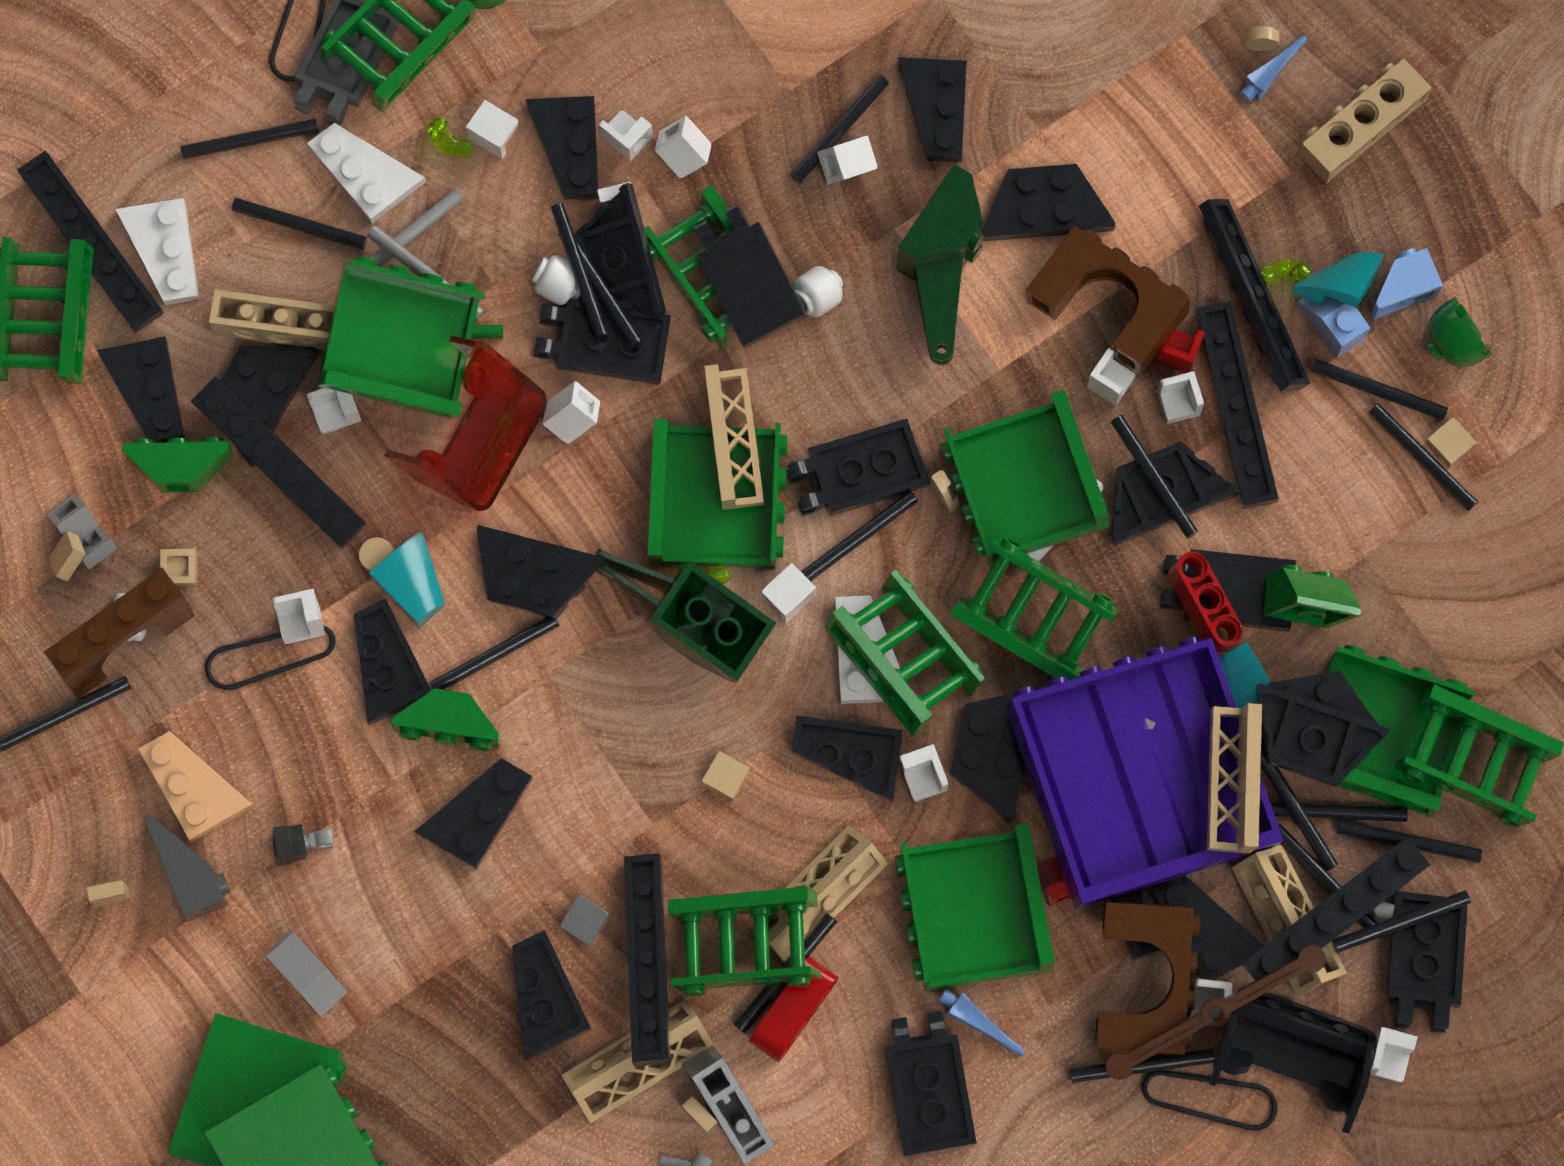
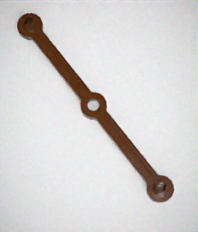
[1105,944,1326,1080]

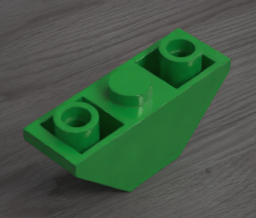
[122,437,233,493]
[391,688,501,751]

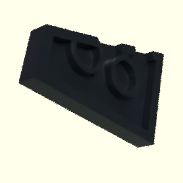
[415,758,533,870]

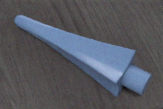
[1239,35,1307,103]
[938,989,1025,1056]

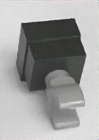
[272,824,334,866]

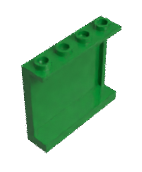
[317,256,486,419]
[941,390,1110,566]
[648,419,788,568]
[1327,645,1475,818]
[895,823,1054,991]
[168,1013,347,1166]
[201,1061,386,1166]

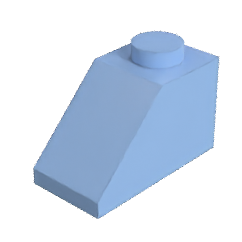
[1371,248,1443,320]
[1296,296,1371,359]

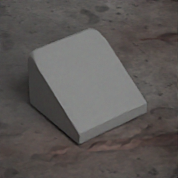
[560,893,610,947]

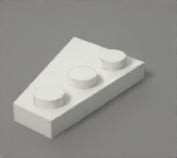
[307,123,426,223]
[115,198,200,305]
[835,595,900,704]

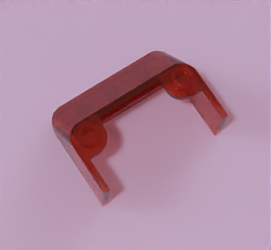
[384,335,547,511]

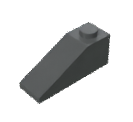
[144,815,231,922]
[682,1045,775,1165]

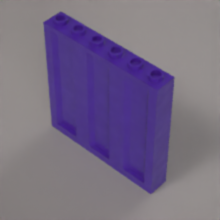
[1005,636,1284,910]

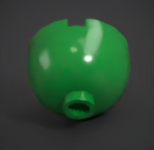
[1426,296,1492,368]

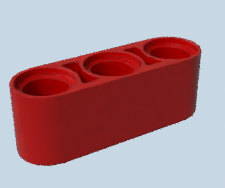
[1168,551,1243,653]
[748,956,839,1062]

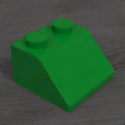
[1263,565,1361,628]

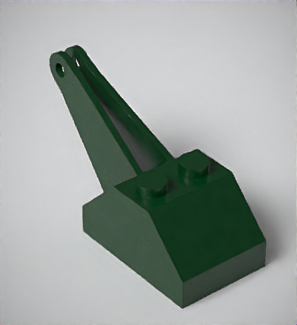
[896,164,984,365]
[595,549,776,683]

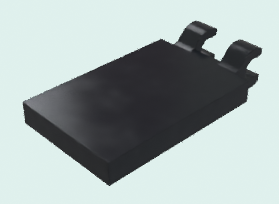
[694,204,807,348]
[534,299,671,385]
[786,419,930,517]
[1160,549,1296,632]
[1386,891,1468,1033]
[885,1011,977,1156]

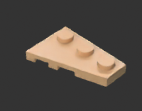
[138,731,254,842]

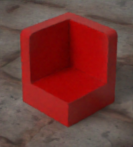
[1157,330,1205,373]
[1037,857,1071,907]

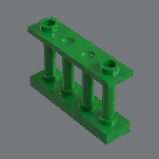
[320,0,475,112]
[644,185,734,349]
[0,237,94,384]
[950,537,1120,681]
[824,570,985,736]
[1394,684,1564,827]
[668,886,821,996]

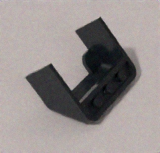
[1208,987,1376,1134]

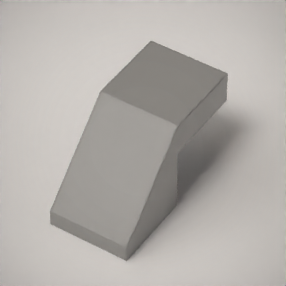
[47,493,118,570]
[264,930,348,1016]

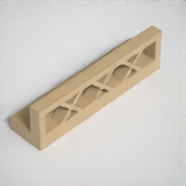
[704,364,764,510]
[1207,703,1262,854]
[747,825,888,963]
[1232,845,1347,997]
[561,999,714,1124]

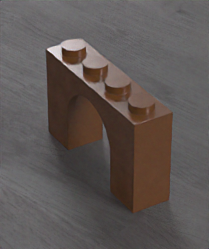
[1026,226,1189,376]
[44,567,195,699]
[1094,901,1200,1055]

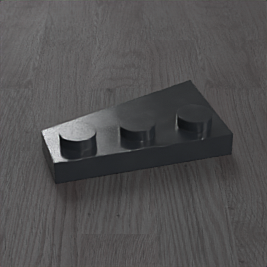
[898,57,967,163]
[526,96,598,200]
[97,337,185,443]
[354,598,431,725]
[791,716,903,802]
[1150,876,1264,981]
[512,930,592,1061]

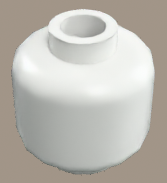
[531,254,580,306]
[792,266,843,317]

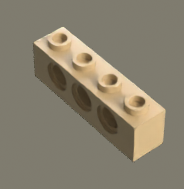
[1298,59,1432,184]
[209,289,334,350]

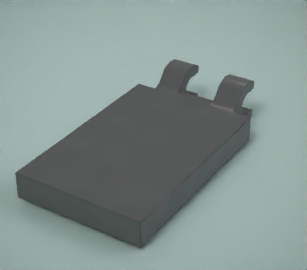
[294,0,400,126]

